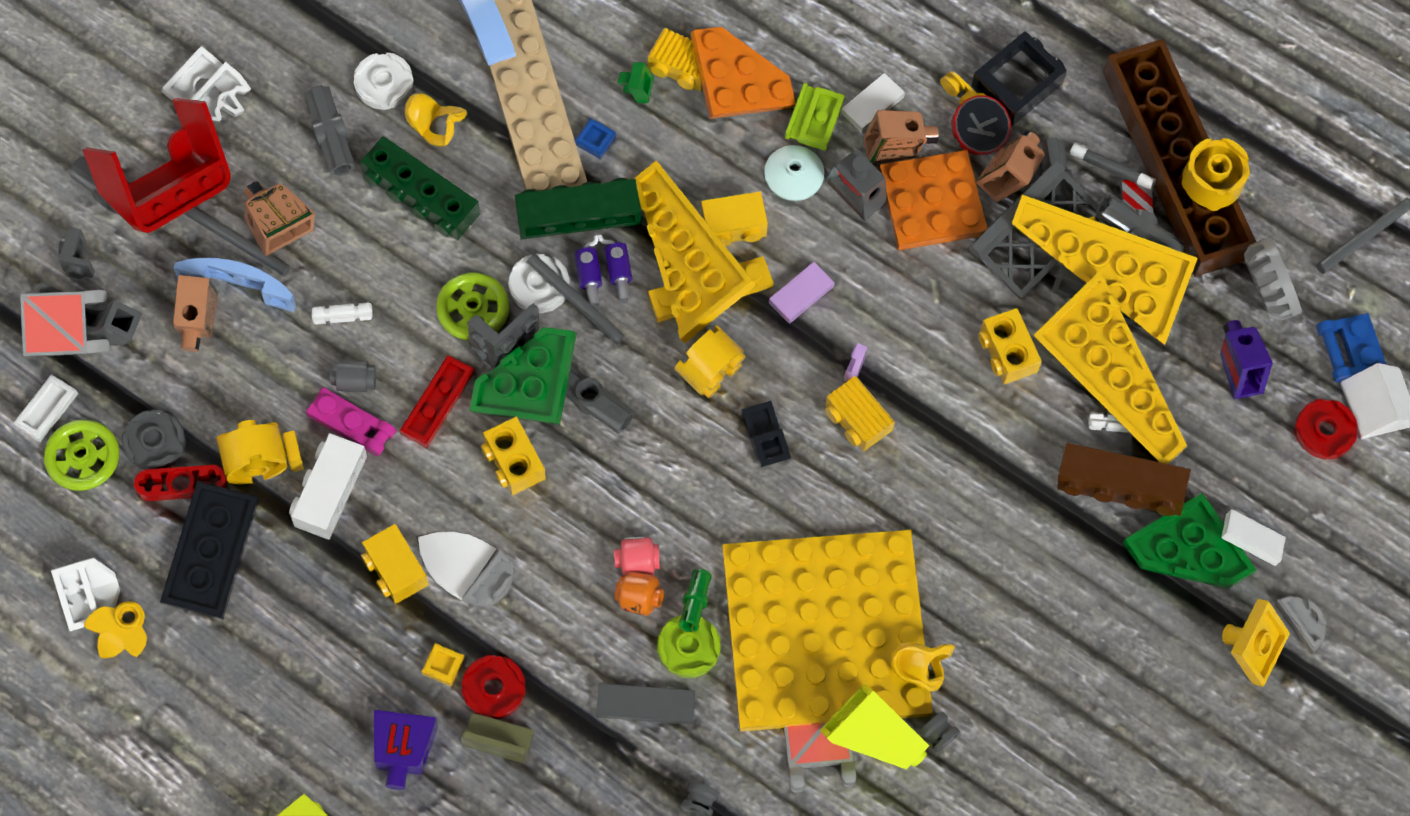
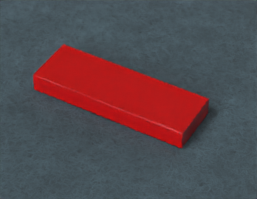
[399,355,475,448]

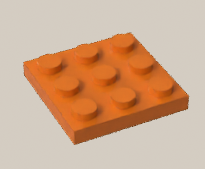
[879,150,987,250]

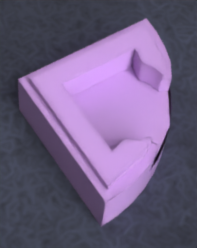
[844,343,868,382]

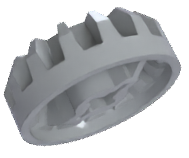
[1244,237,1302,321]

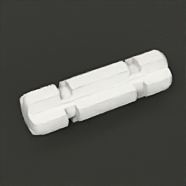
[312,302,373,325]
[1088,411,1129,433]

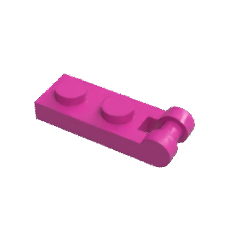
[306,387,397,457]

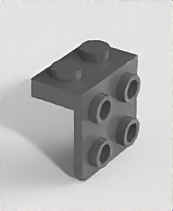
[467,303,539,369]

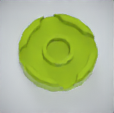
[657,615,721,678]

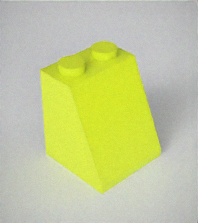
[819,684,929,769]

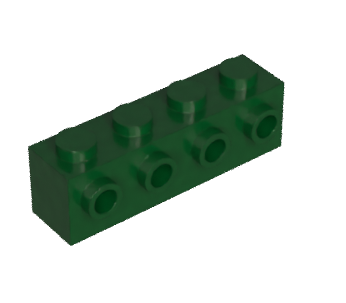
[360,136,480,241]
[515,178,641,240]

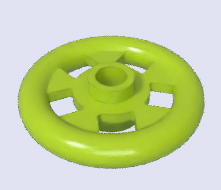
[436,272,510,341]
[44,419,119,491]

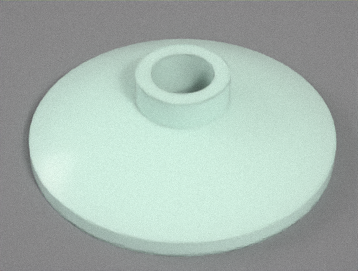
[764,145,824,201]

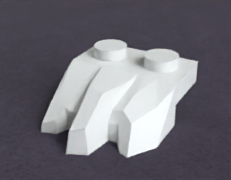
[161,46,251,121]

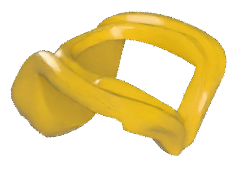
[404,93,467,147]
[891,642,955,692]

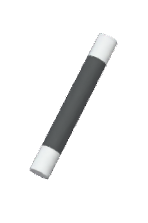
[1070,144,1156,190]

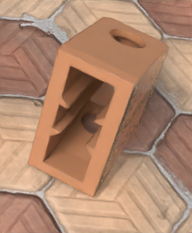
[863,110,939,163]
[975,131,1045,202]
[244,181,315,256]
[173,275,219,352]

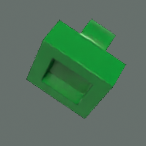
[617,62,654,103]

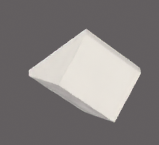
[1340,363,1410,439]

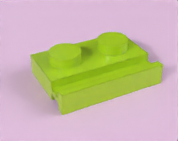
[785,83,845,151]

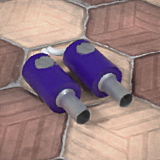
[574,235,633,307]

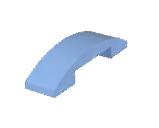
[458,0,516,66]
[173,258,296,312]

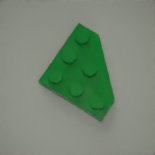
[469,327,577,425]
[1123,493,1257,589]

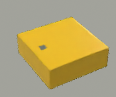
[282,430,304,472]
[421,643,465,687]

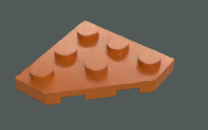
[690,27,796,119]

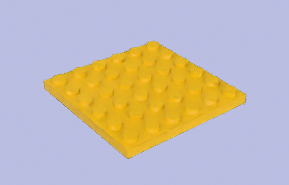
[722,530,933,732]

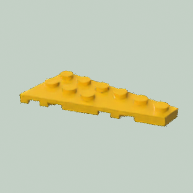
[634,160,756,344]
[1012,194,1197,345]
[1033,270,1188,464]

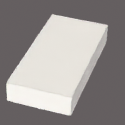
[841,73,905,133]
[13,374,78,443]
[1221,509,1286,566]

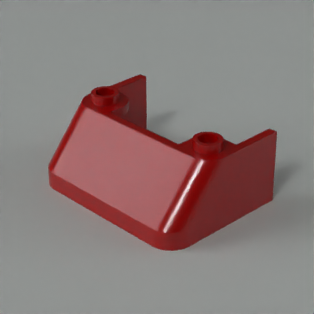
[82,98,231,233]

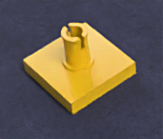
[1222,598,1290,687]

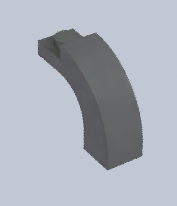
[35,282,142,346]

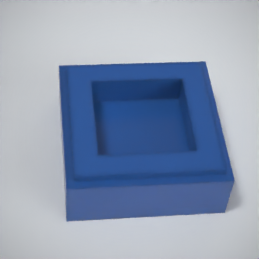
[575,118,616,159]

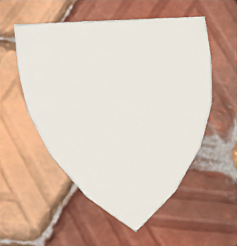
[418,532,496,600]

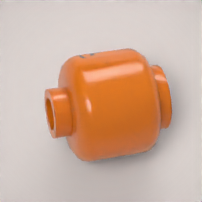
[615,571,664,616]

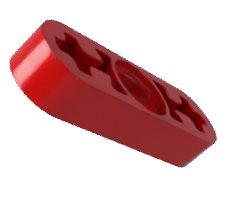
[134,465,228,501]

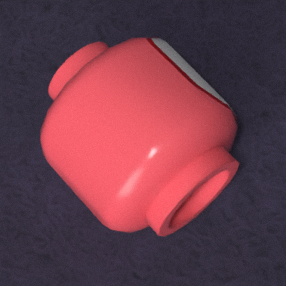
[614,537,660,577]

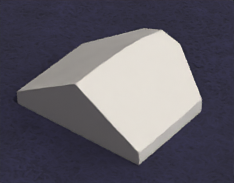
[51,557,120,631]

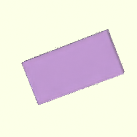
[769,262,835,324]

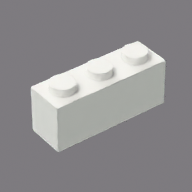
[289,433,367,540]

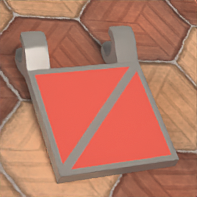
[20,290,110,357]
[784,723,856,793]

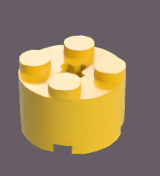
[1182,138,1250,211]
[674,325,746,399]
[216,420,287,484]

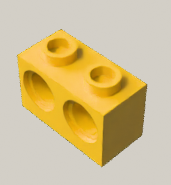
[978,308,1042,385]
[481,416,546,496]

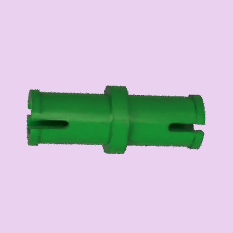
[678,569,712,632]

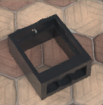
[971,31,1067,126]

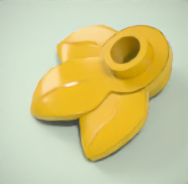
[84,601,147,659]

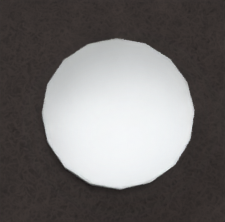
[354,53,414,110]
[508,253,570,313]

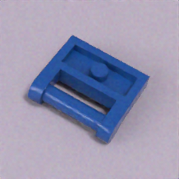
[1316,313,1386,383]

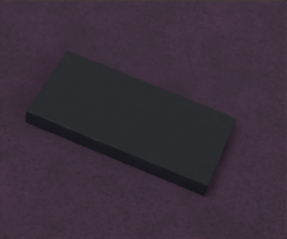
[160,481,259,620]

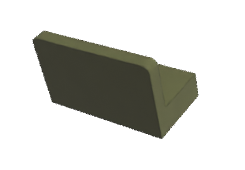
[461,713,534,764]

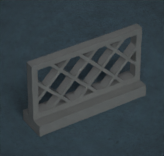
[967,160,1100,299]

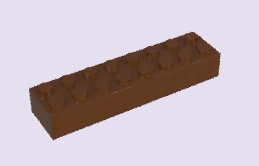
[1103,39,1256,277]

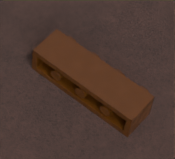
[1057,443,1191,516]

